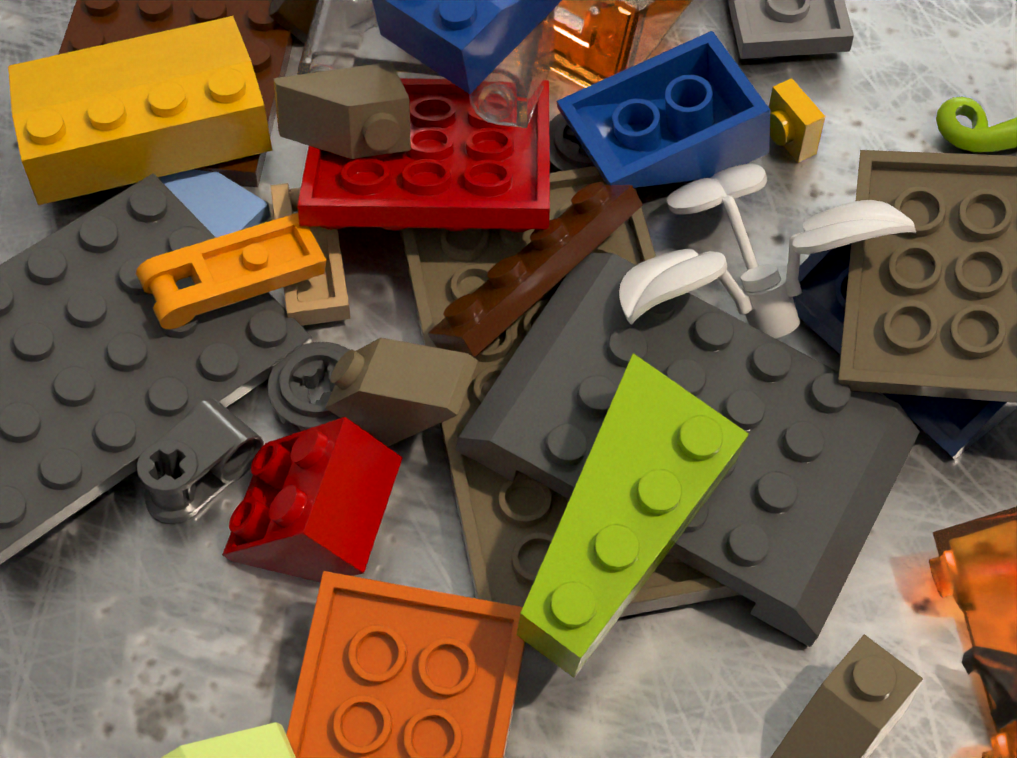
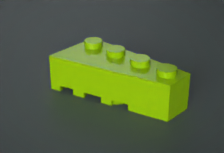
[516,353,749,678]

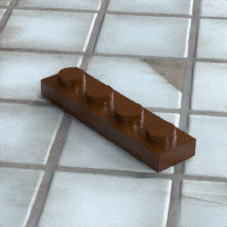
[428,182,643,358]

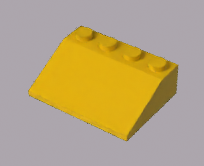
[8,16,273,206]

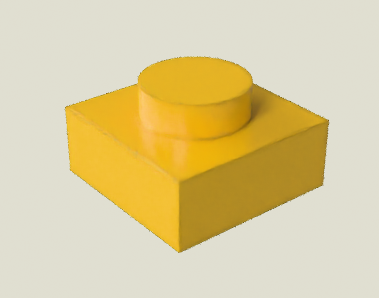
[769,78,826,163]

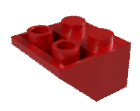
[222,417,403,583]

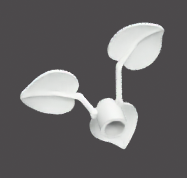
[619,164,916,339]

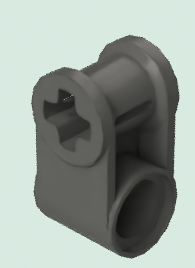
[137,398,264,524]

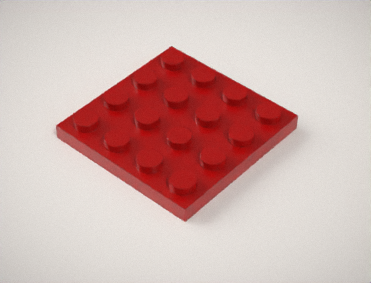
[297,78,550,232]

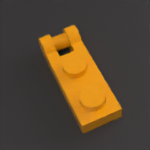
[136,213,327,329]

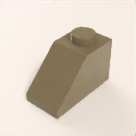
[273,62,411,159]
[325,338,478,447]
[770,634,923,758]

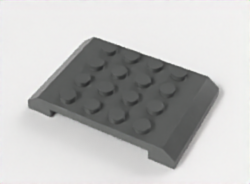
[455,253,920,647]

